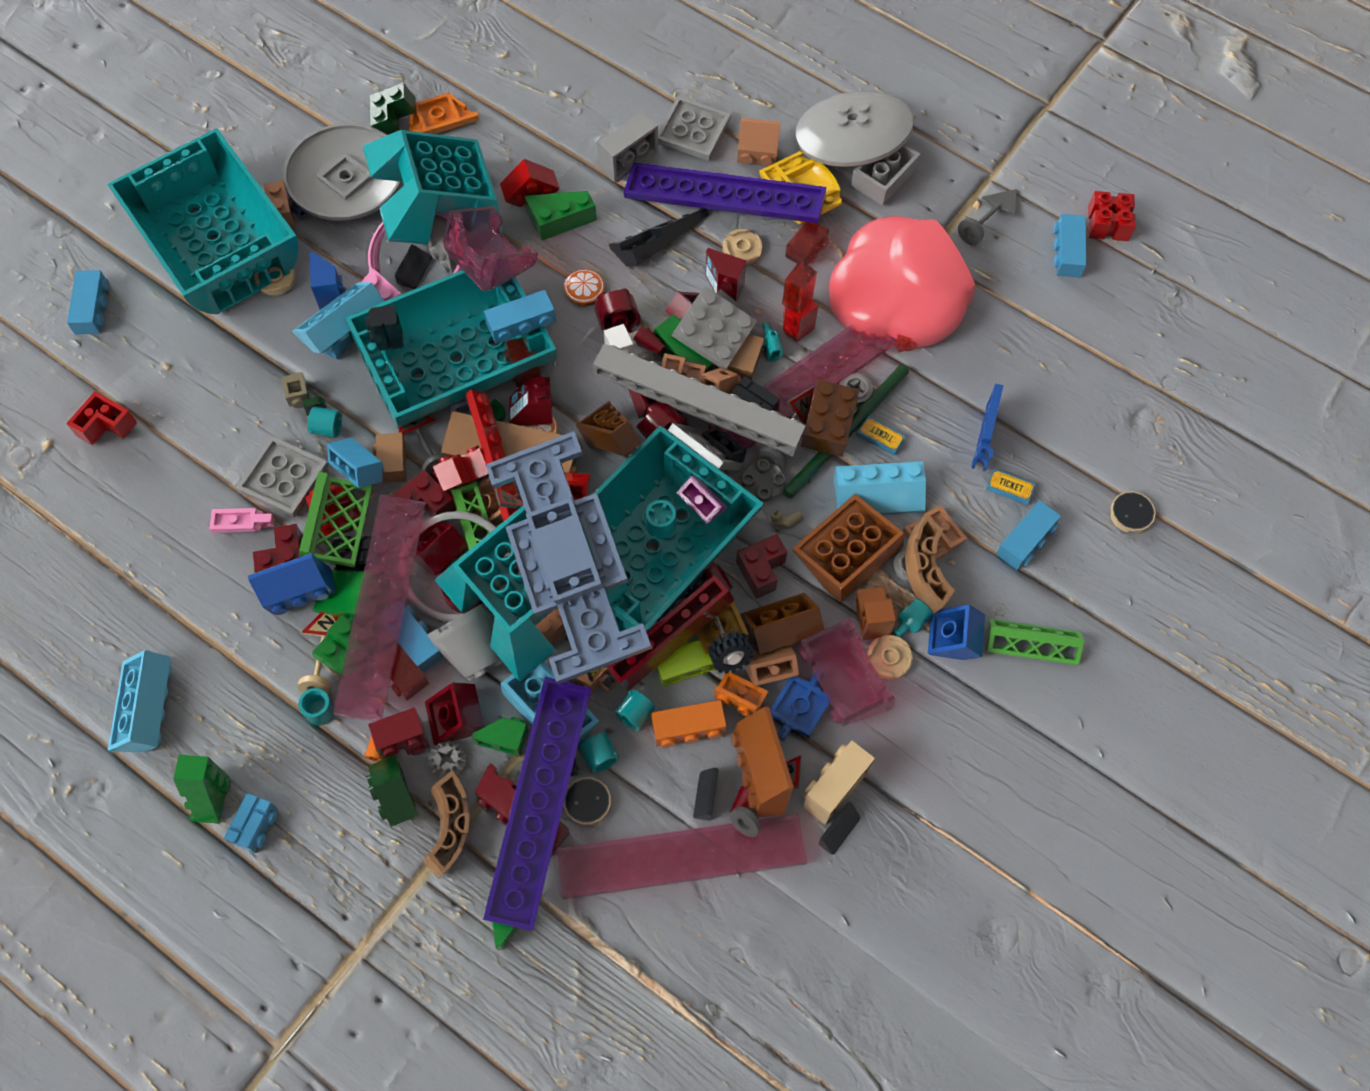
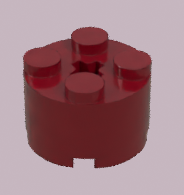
[594,288,641,334]
[637,403,688,439]

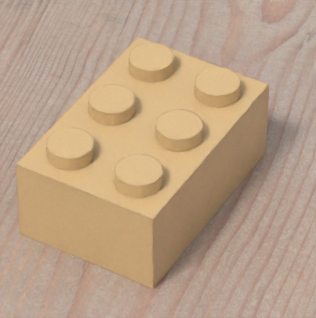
[803,740,875,825]

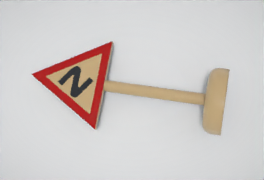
[297,612,338,694]

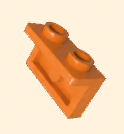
[714,671,768,717]

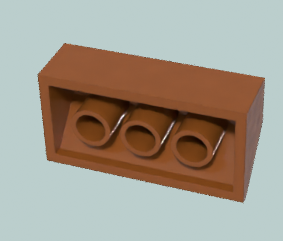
[731,706,794,817]

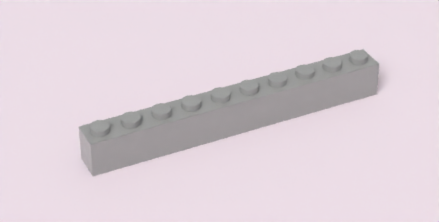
[593,344,806,456]

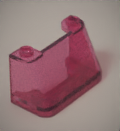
[443,206,538,291]
[799,617,895,726]

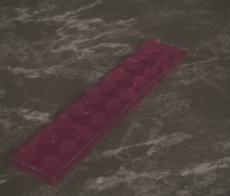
[709,325,897,450]
[333,495,426,721]
[557,814,807,900]

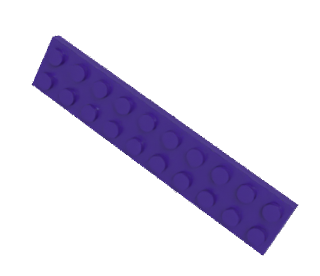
[623,162,826,224]
[483,677,591,931]

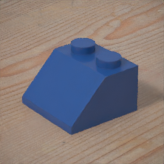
[309,252,347,310]
[928,604,985,660]

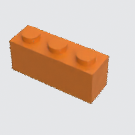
[651,700,726,748]

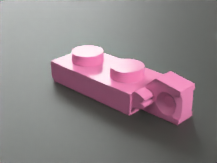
[209,508,275,533]

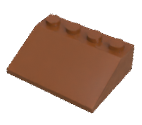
[792,494,904,602]

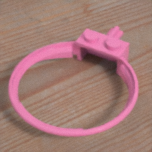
[361,212,467,301]

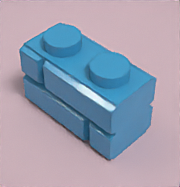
[223,793,278,853]

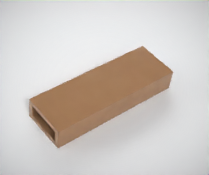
[441,411,583,473]

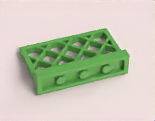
[299,471,372,567]

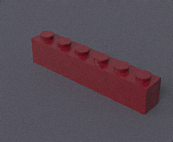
[607,575,735,691]

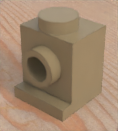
[281,372,310,408]

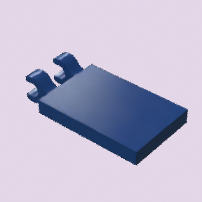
[971,383,1004,472]

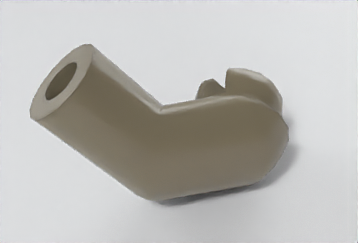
[770,510,804,529]

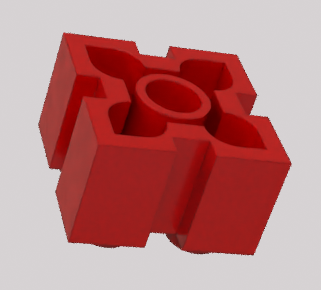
[1088,191,1136,241]

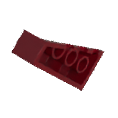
[475,763,570,857]

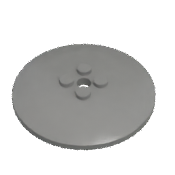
[796,91,913,167]
[283,123,402,221]

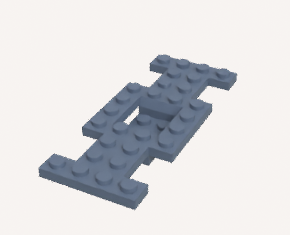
[485,431,653,684]

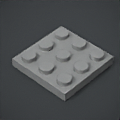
[658,96,731,161]
[671,286,757,369]
[668,423,745,471]
[236,436,329,517]

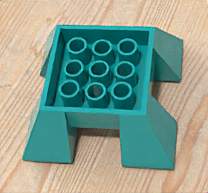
[363,130,505,251]
[435,505,629,682]

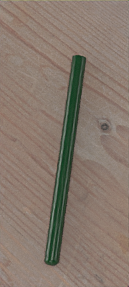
[783,364,909,498]

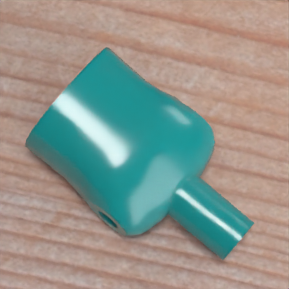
[762,321,784,362]
[893,599,933,637]

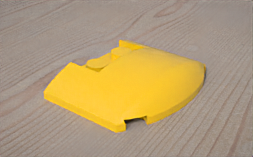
[759,151,841,225]

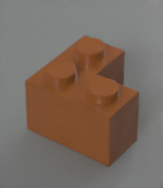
[854,587,898,640]

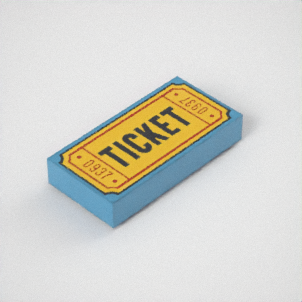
[857,416,906,455]
[986,469,1035,505]

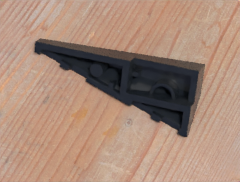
[609,208,709,266]

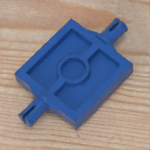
[770,671,833,741]

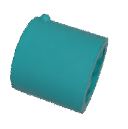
[308,407,342,438]
[646,500,676,539]
[298,688,335,726]
[614,690,655,731]
[579,732,619,773]

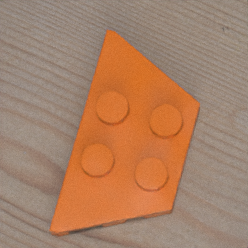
[409,93,479,134]

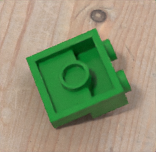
[312,615,379,681]

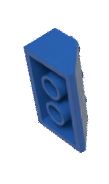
[248,553,336,615]

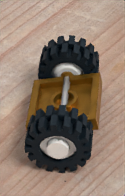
[685,579,754,673]

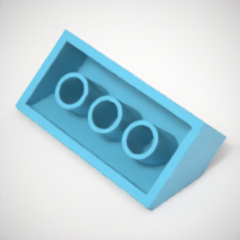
[292,282,385,354]
[833,461,926,515]
[108,650,172,752]
[501,662,599,748]

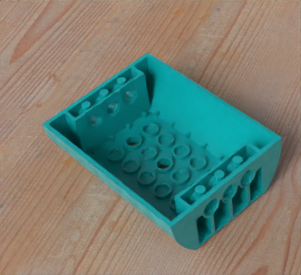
[107,128,299,314]
[346,253,557,429]
[581,426,764,632]

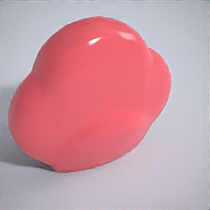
[829,216,975,348]

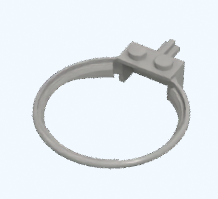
[399,511,521,623]

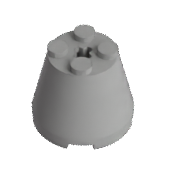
[427,603,503,681]

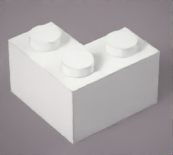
[604,324,653,362]

